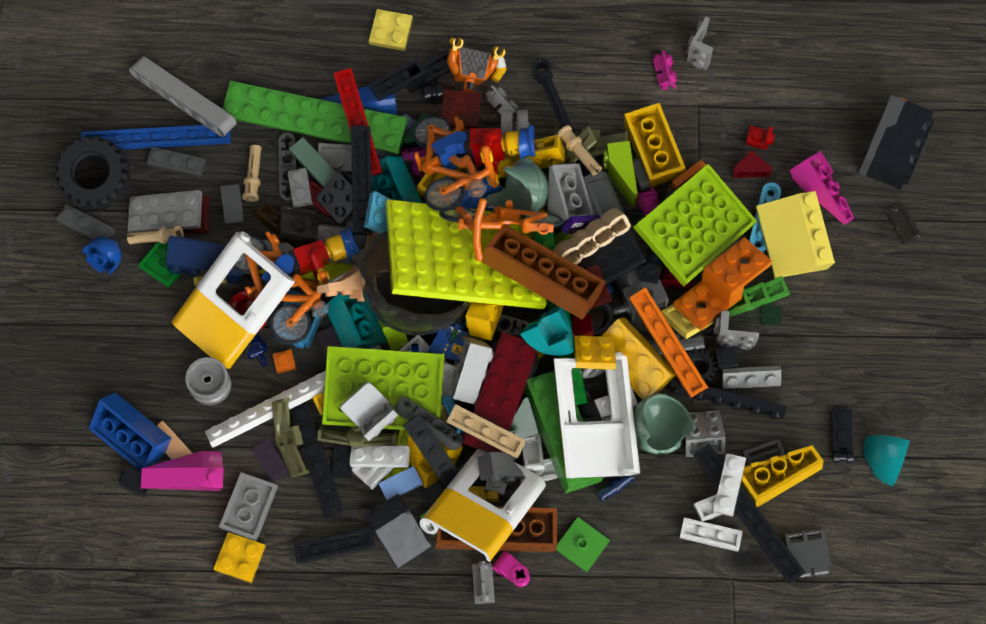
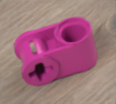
[636,188,659,216]
[492,551,530,587]

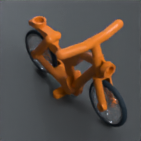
[439,198,563,262]

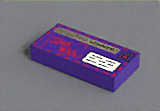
[561,215,600,234]

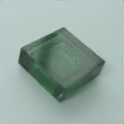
[761,305,781,326]

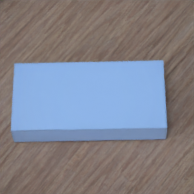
[378,466,423,500]

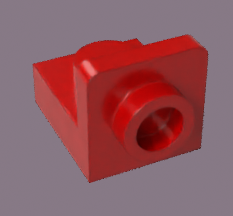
[745,125,775,150]

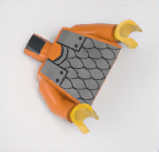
[447,37,505,93]

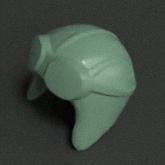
[486,158,549,217]
[633,393,695,455]

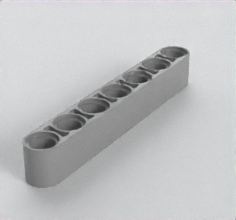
[129,56,237,137]

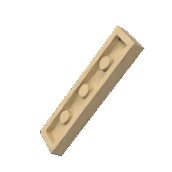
[446,404,526,458]

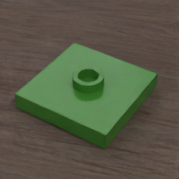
[556,517,610,573]

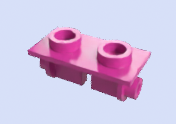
[653,50,677,90]

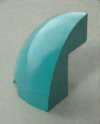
[521,306,574,356]
[863,435,910,487]

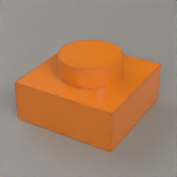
[273,349,296,374]

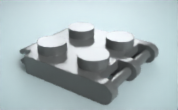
[784,527,832,578]

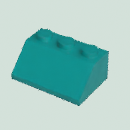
[371,156,422,203]
[324,294,387,349]

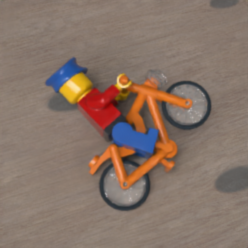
[413,116,535,212]
[233,226,362,344]

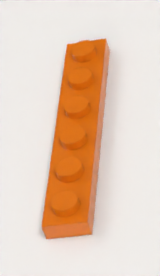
[628,287,708,398]

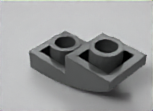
[220,184,244,224]

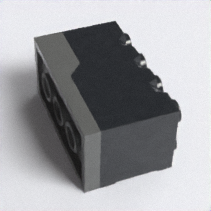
[859,95,935,190]

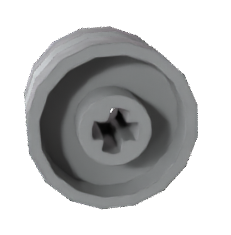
[501,109,530,137]
[185,357,232,406]

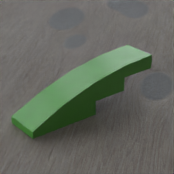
[715,276,790,320]

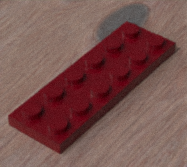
[463,332,538,453]

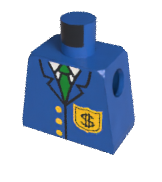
[428,316,469,362]

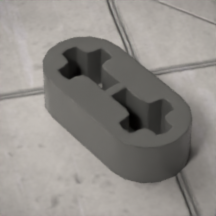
[632,157,650,192]

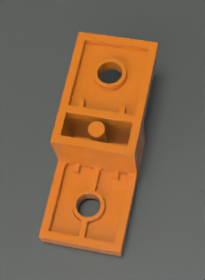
[673,237,772,331]

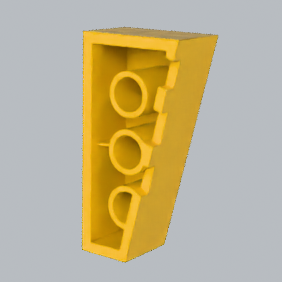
[466,302,504,341]
[740,445,824,507]

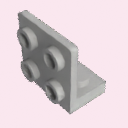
[685,410,726,457]

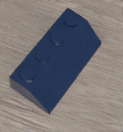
[166,236,246,284]

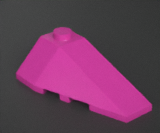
[789,151,854,225]
[141,451,223,491]

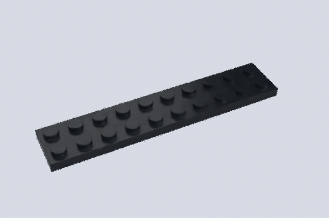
[464,230,647,347]

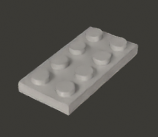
[127,190,202,233]

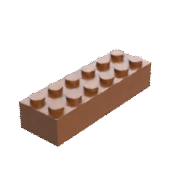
[481,224,606,320]
[435,506,557,553]

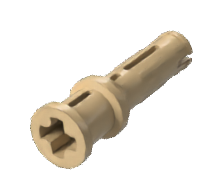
[557,125,602,176]
[242,145,262,202]
[127,226,183,244]

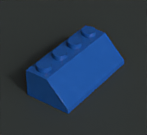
[88,392,172,472]

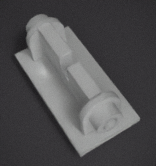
[486,85,519,119]
[472,561,495,604]

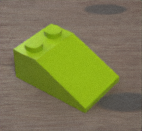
[603,141,638,208]

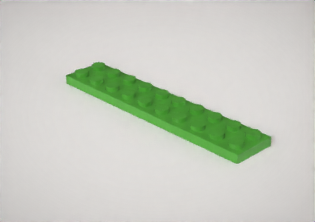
[223,81,408,155]

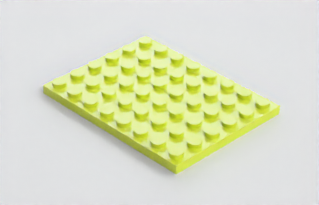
[385,199,546,309]

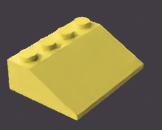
[756,191,835,279]

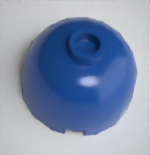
[83,236,122,274]

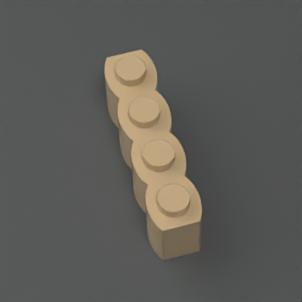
[553,208,631,265]

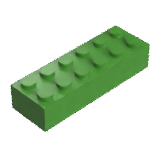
[524,371,604,494]

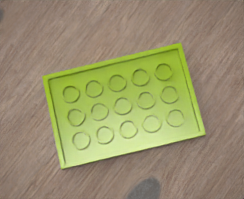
[633,164,757,286]
[322,346,445,431]

